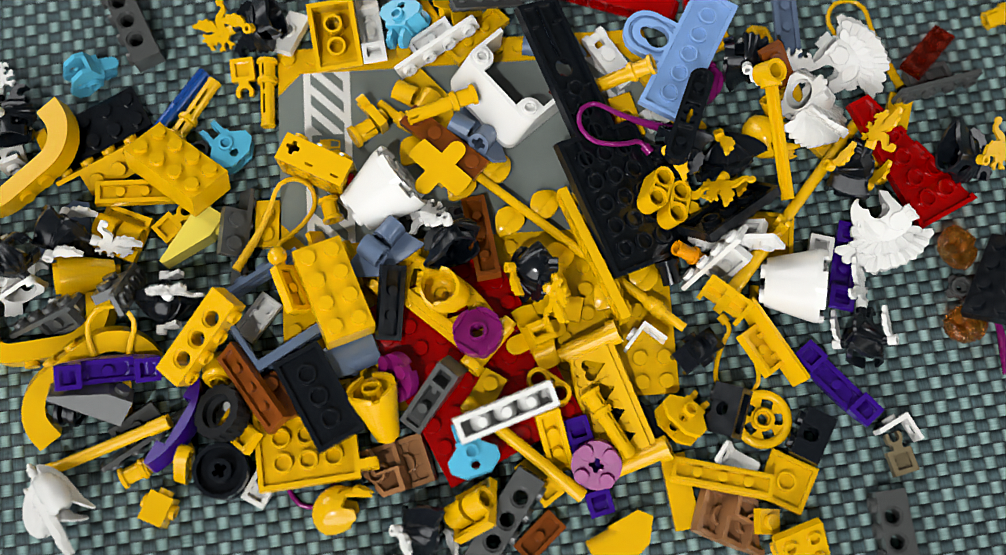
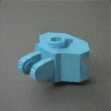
[379,0,431,49]
[63,52,119,98]
[199,120,255,175]
[448,425,500,480]

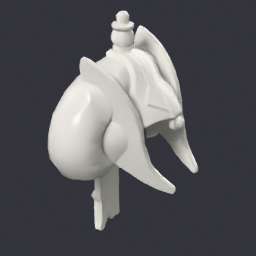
[22,463,96,555]

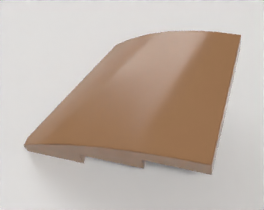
[359,433,438,498]
[690,488,765,555]

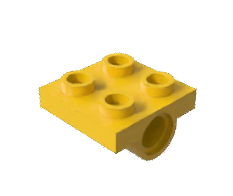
[91,206,155,263]
[443,477,497,544]
[769,517,830,555]

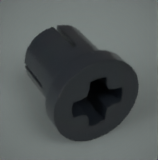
[655,257,682,286]

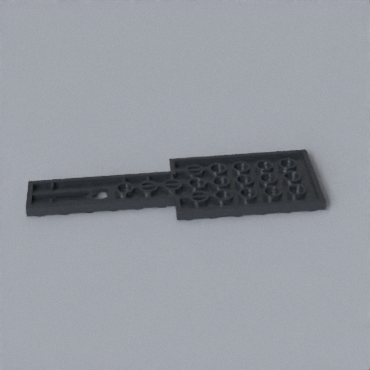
[514,0,692,279]

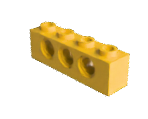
[156,287,246,387]

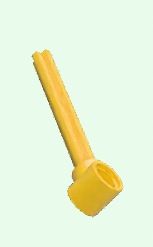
[752,58,795,201]

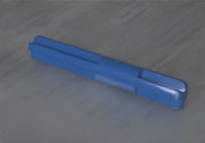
[151,68,210,128]

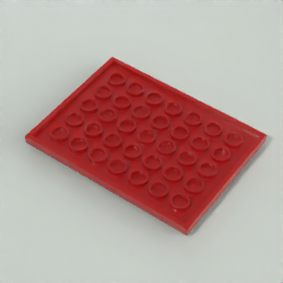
[369,259,583,488]

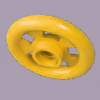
[741,390,792,449]

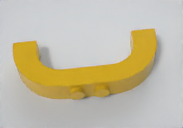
[0,97,80,218]
[0,291,117,369]
[21,325,163,451]

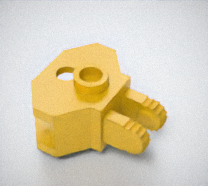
[654,390,710,446]

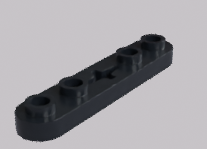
[664,68,714,165]

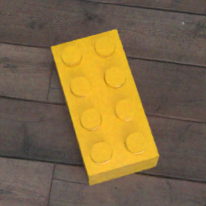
[123,122,231,217]
[291,235,376,350]

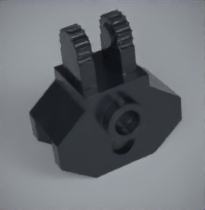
[670,327,725,376]

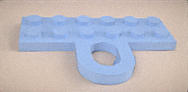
[622,0,738,122]

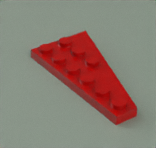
[845,95,978,229]

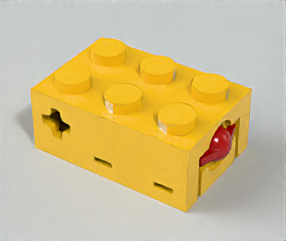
[274,132,358,197]

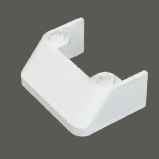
[450,28,559,148]

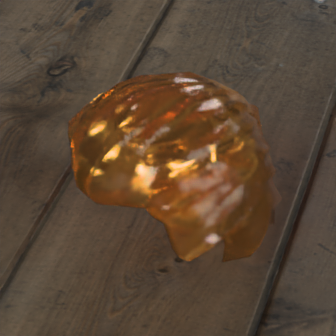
[937,225,978,270]
[943,305,988,344]

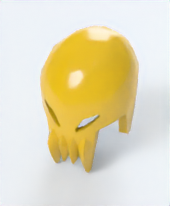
[741,115,801,160]
[415,266,470,314]
[312,484,374,535]

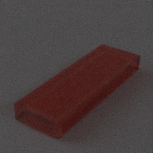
[899,25,955,81]

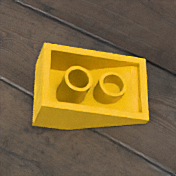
[306,0,364,73]

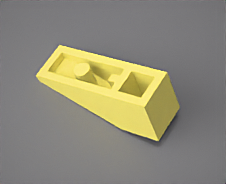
[159,206,221,269]

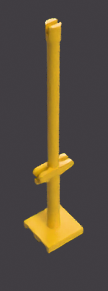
[696,119,858,326]

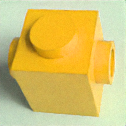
[137,487,180,529]

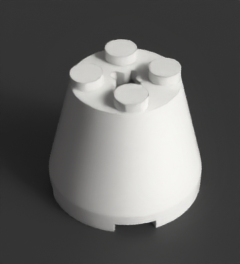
[340,146,427,230]
[759,249,829,324]

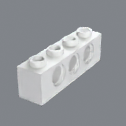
[451,380,560,445]

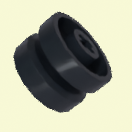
[192,442,255,501]

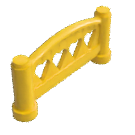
[365,249,516,378]
[557,319,675,478]

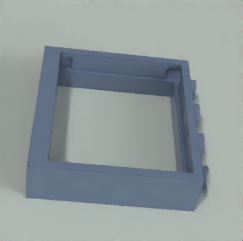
[226,247,323,376]

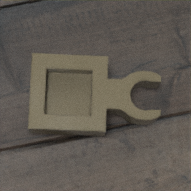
[883,430,920,478]

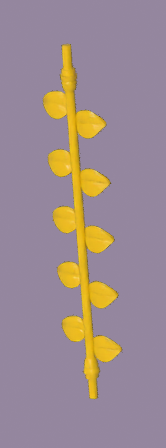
[376,99,687,332]

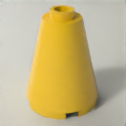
[51,256,121,299]
[347,372,400,444]

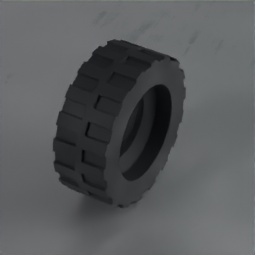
[194,384,251,443]

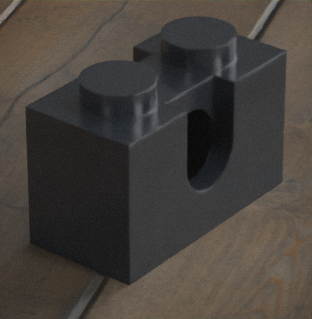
[704,381,753,440]
[784,406,838,466]

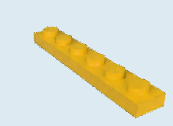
[556,186,632,326]

